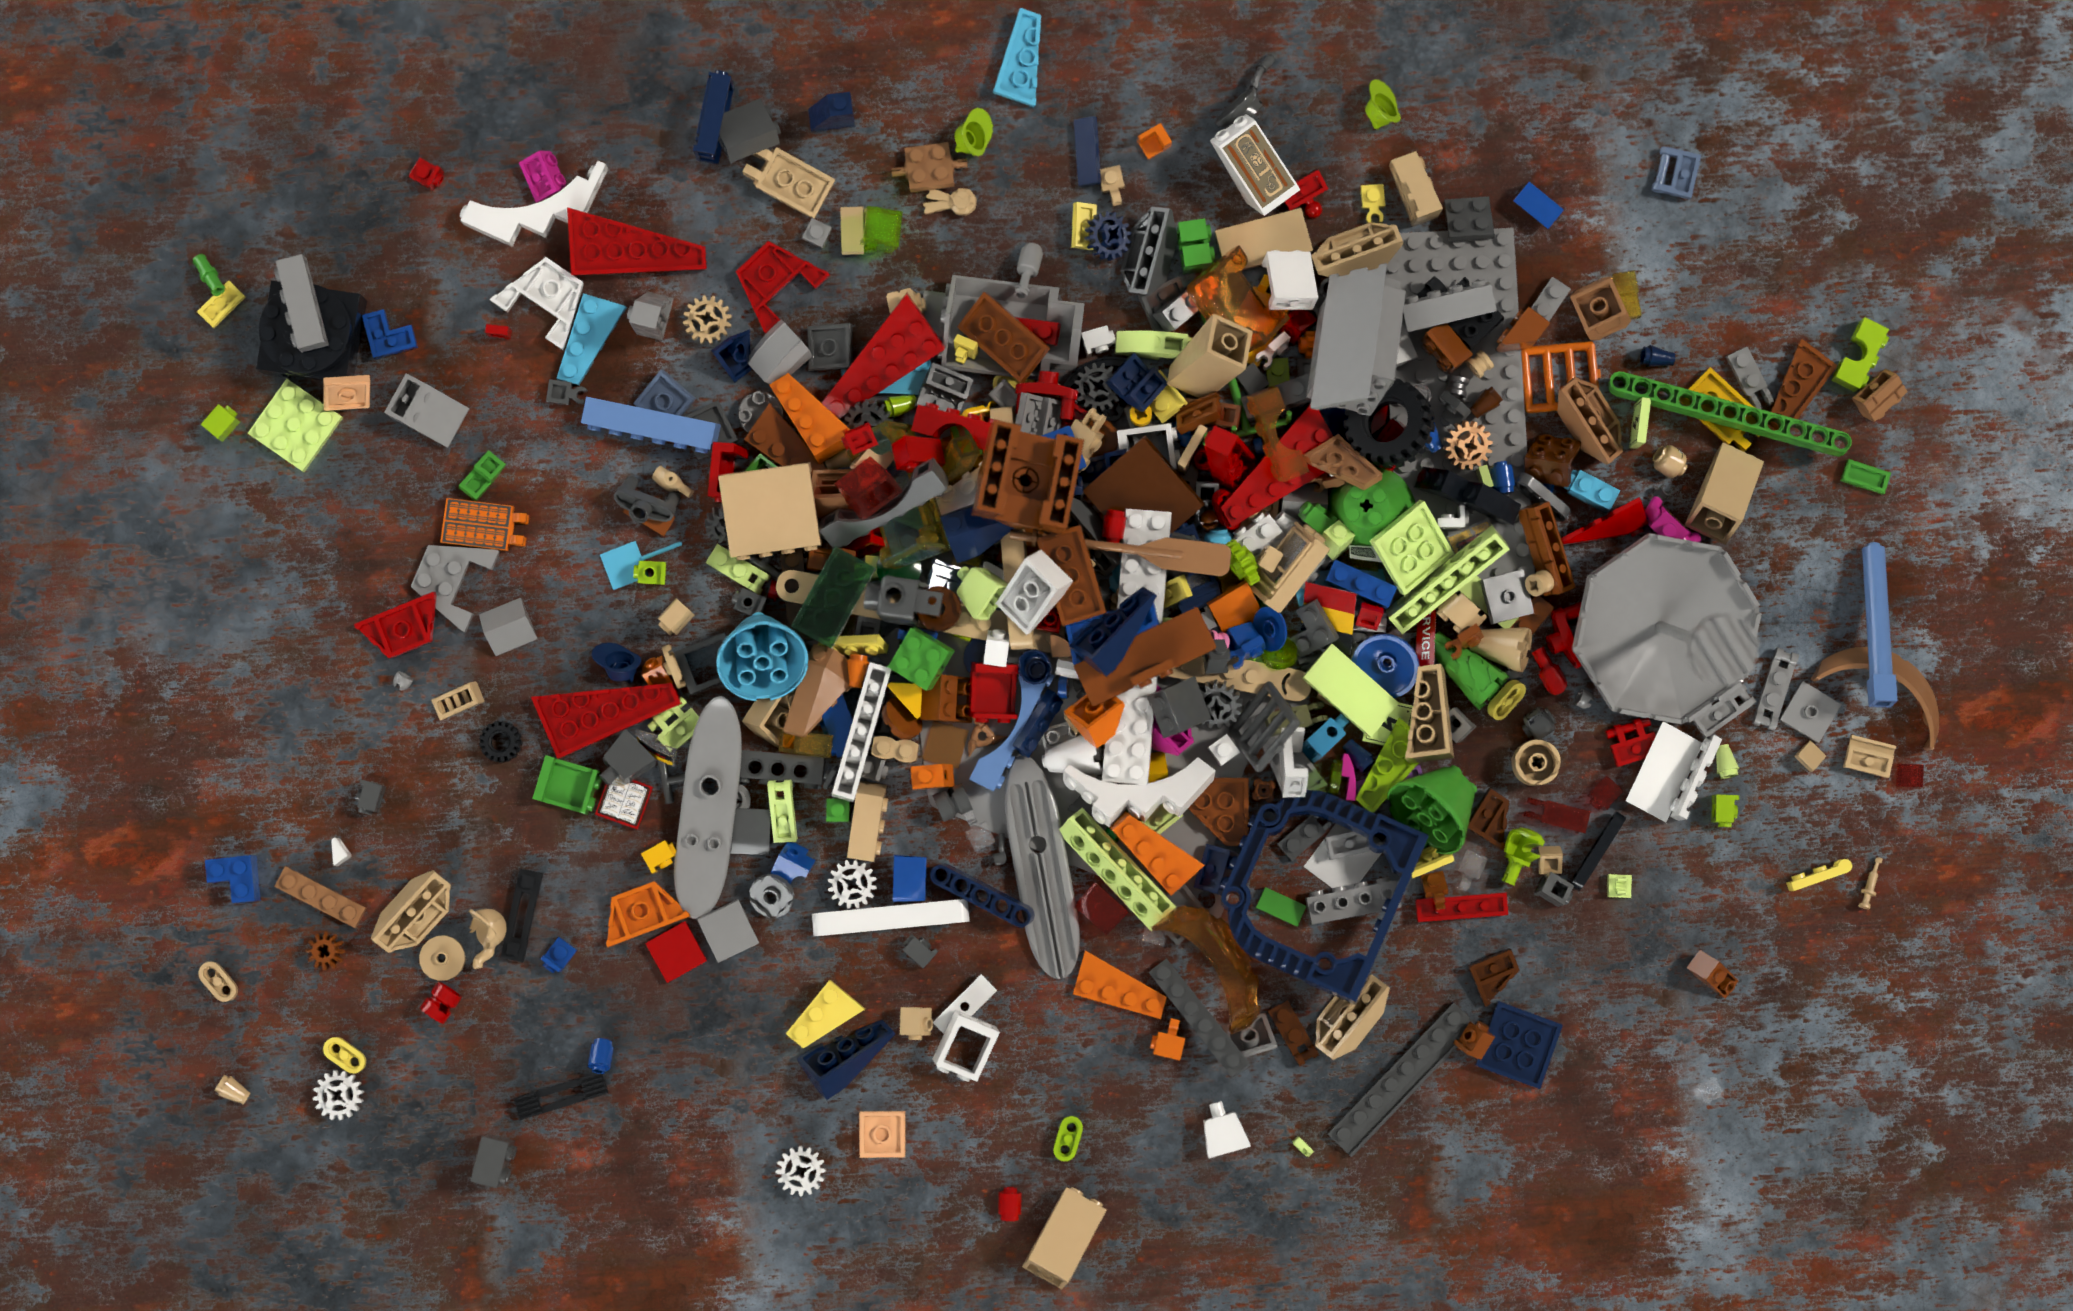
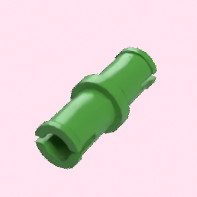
[192,254,225,296]

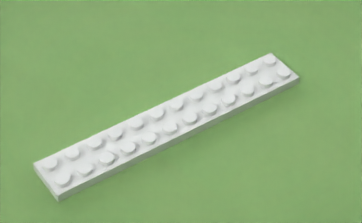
[1102,509,1172,785]

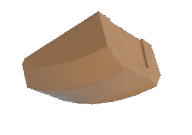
[1570,277,1631,340]

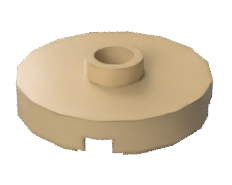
[662,644,686,689]
[419,936,466,981]

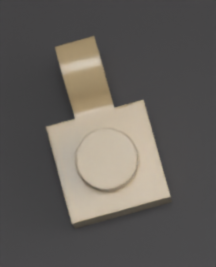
[1100,165,1125,207]

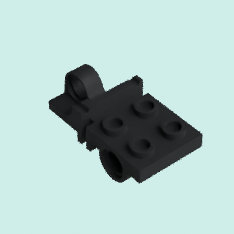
[1417,276,1504,349]

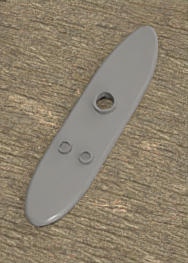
[674,696,742,919]
[1005,755,1080,979]

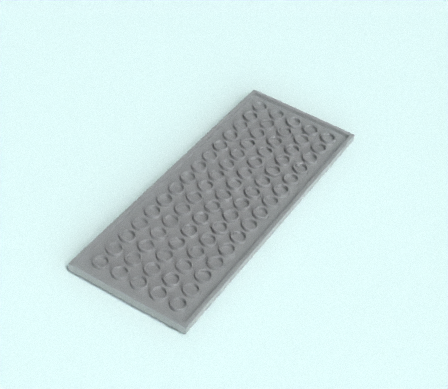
[1386,228,1535,579]

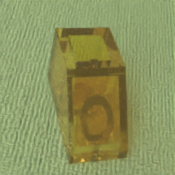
[778,729,833,758]

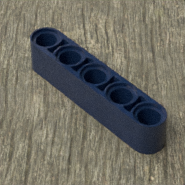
[930,863,1035,927]

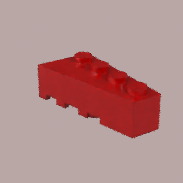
[1204,425,1259,493]

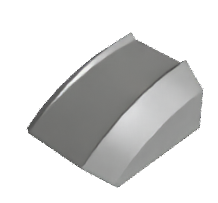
[748,320,813,384]

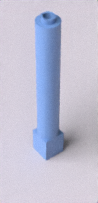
[1862,542,1897,708]

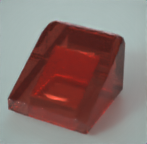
[1896,764,1924,788]

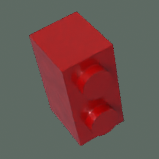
[891,435,946,473]

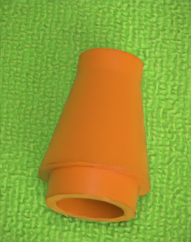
[847,654,870,688]

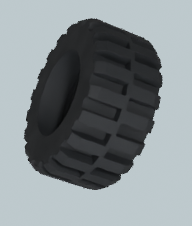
[1344,378,1435,468]

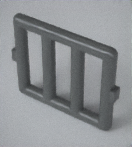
[1229,681,1300,772]

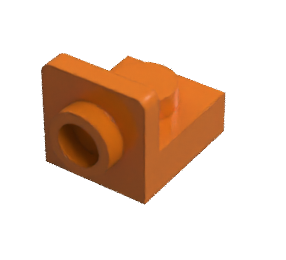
[642,656,675,686]

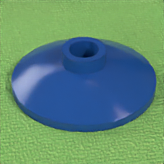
[1253,606,1287,652]

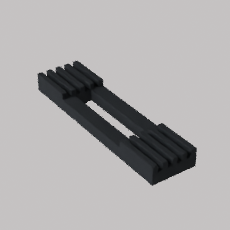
[500,868,543,962]
[513,1073,609,1120]

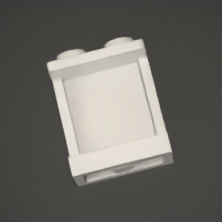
[1262,250,1318,310]
[1279,727,1308,798]

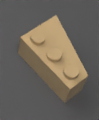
[1389,151,1443,227]
[847,780,888,862]

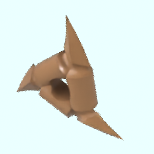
[968,718,1008,757]

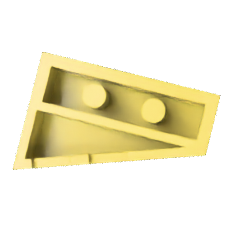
[786,980,866,1048]

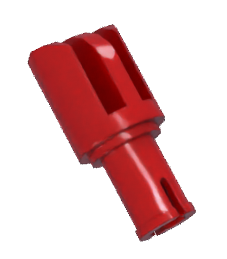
[1531,646,1567,695]

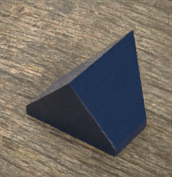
[711,329,752,383]

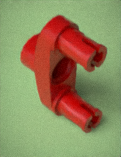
[1015,371,1078,420]
[1546,602,1582,669]

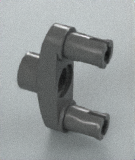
[614,476,681,523]

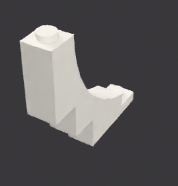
[460,161,608,247]

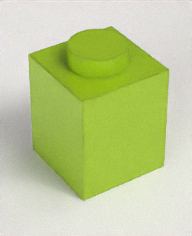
[201,404,240,442]

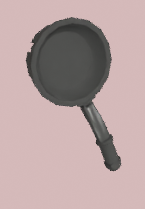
[1214,52,1277,129]

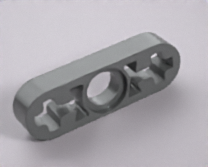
[1515,473,1570,521]

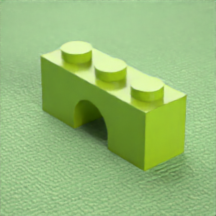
[1831,317,1889,392]

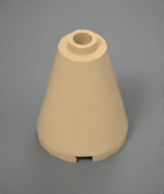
[1470,627,1532,672]

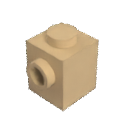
[900,1007,933,1040]

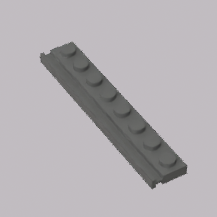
[1327,1002,1473,1157]

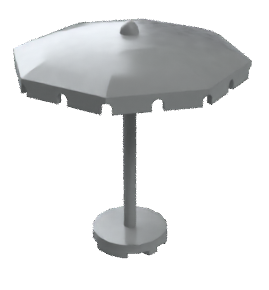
[1572,533,1762,724]

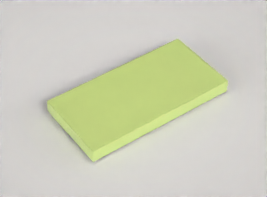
[1302,644,1399,738]

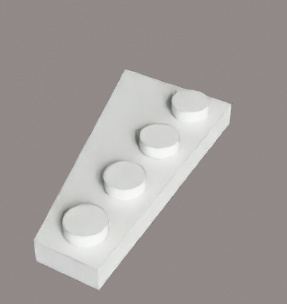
[1670,735,1722,821]

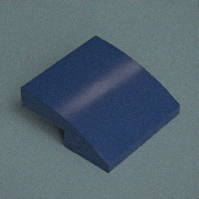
[1105,353,1168,412]

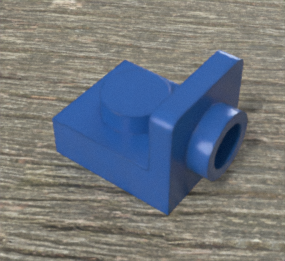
[541,937,578,973]

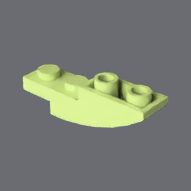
[1115,331,1192,360]

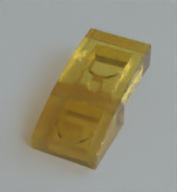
[1612,270,1642,319]

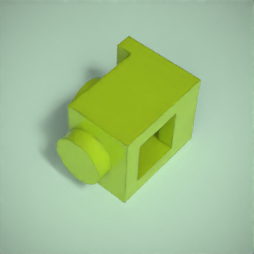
[633,561,666,585]
[1711,794,1739,827]

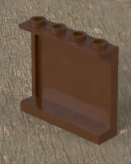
[1083,435,1205,540]

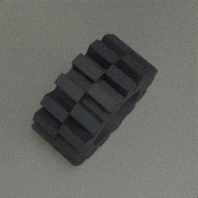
[479,721,522,763]

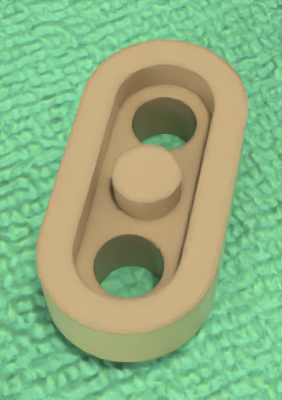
[198,962,238,1002]

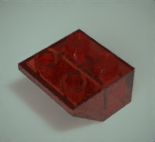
[834,456,903,520]

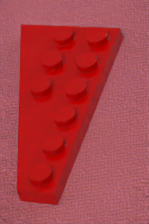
[567,207,707,275]
[822,292,946,419]
[1219,402,1333,527]
[531,683,682,759]

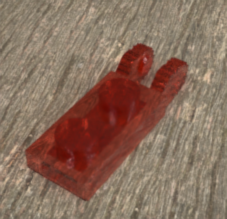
[1524,798,1591,834]

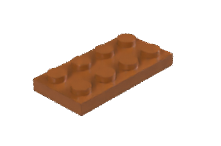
[957,292,1050,383]
[1036,525,1107,626]

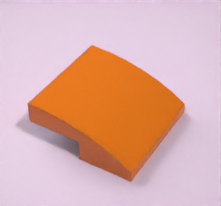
[1206,580,1261,633]

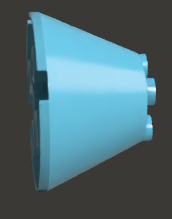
[716,612,808,701]

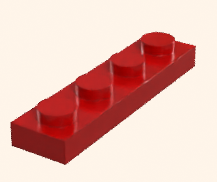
[1415,892,1509,922]

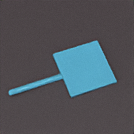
[600,541,682,590]

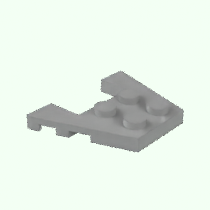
[411,545,500,633]

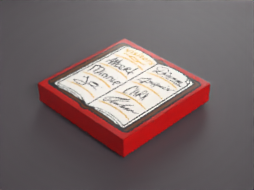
[595,777,654,830]

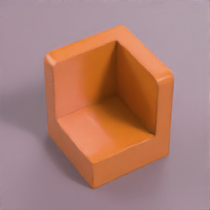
[1137,123,1172,159]

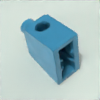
[1302,714,1350,764]

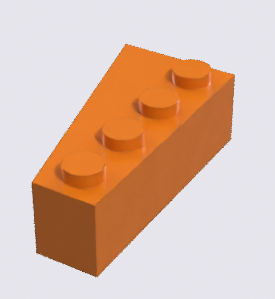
[769,373,850,464]
[1109,811,1205,896]

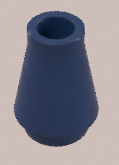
[1640,345,1675,367]
[1342,739,1375,773]

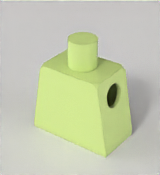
[957,566,1008,620]

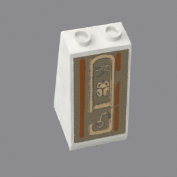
[1210,114,1300,216]

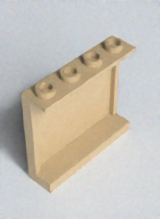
[718,462,822,560]

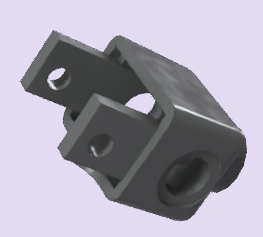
[864,576,945,627]

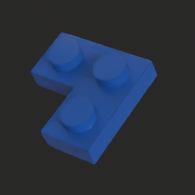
[362,309,418,359]

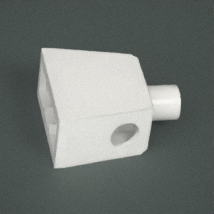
[1203,1101,1251,1158]

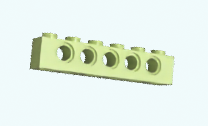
[1386,525,1510,634]
[1059,808,1176,931]

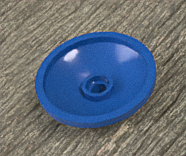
[1352,634,1419,698]

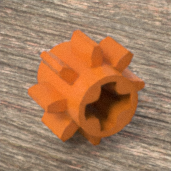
[1298,331,1316,359]

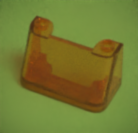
[1187,245,1290,352]

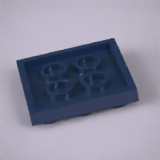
[1475,1001,1563,1089]

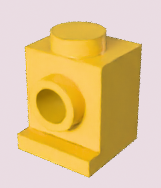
[641,840,676,874]

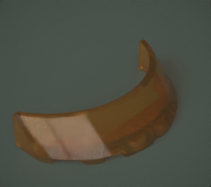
[1151,906,1260,1035]

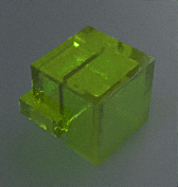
[860,206,903,255]

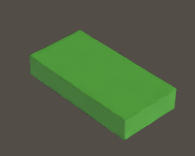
[1840,459,1891,495]
[1255,887,1306,927]

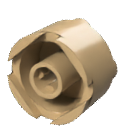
[1436,593,1487,634]
[1511,740,1561,786]

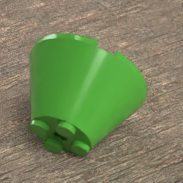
[1327,467,1415,551]
[1387,765,1477,854]

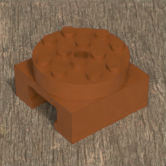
[972,419,1084,535]

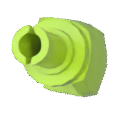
[1501,828,1545,886]

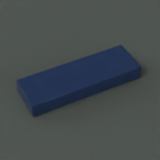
[1074,116,1101,187]

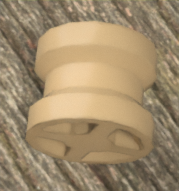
[1466,350,1494,378]
[1525,570,1554,597]

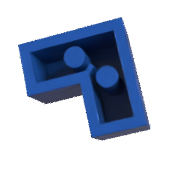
[205,855,261,903]

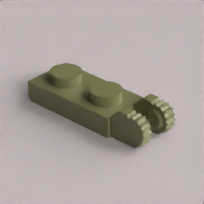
[1265,702,1328,737]

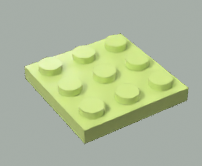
[248,379,343,472]
[1370,500,1454,595]

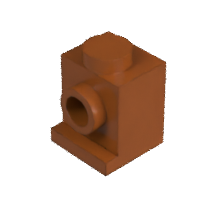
[1453,1021,1495,1060]

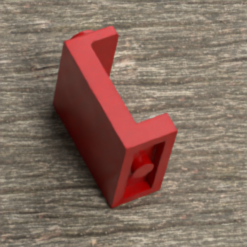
[707,442,749,503]
[969,662,1019,723]

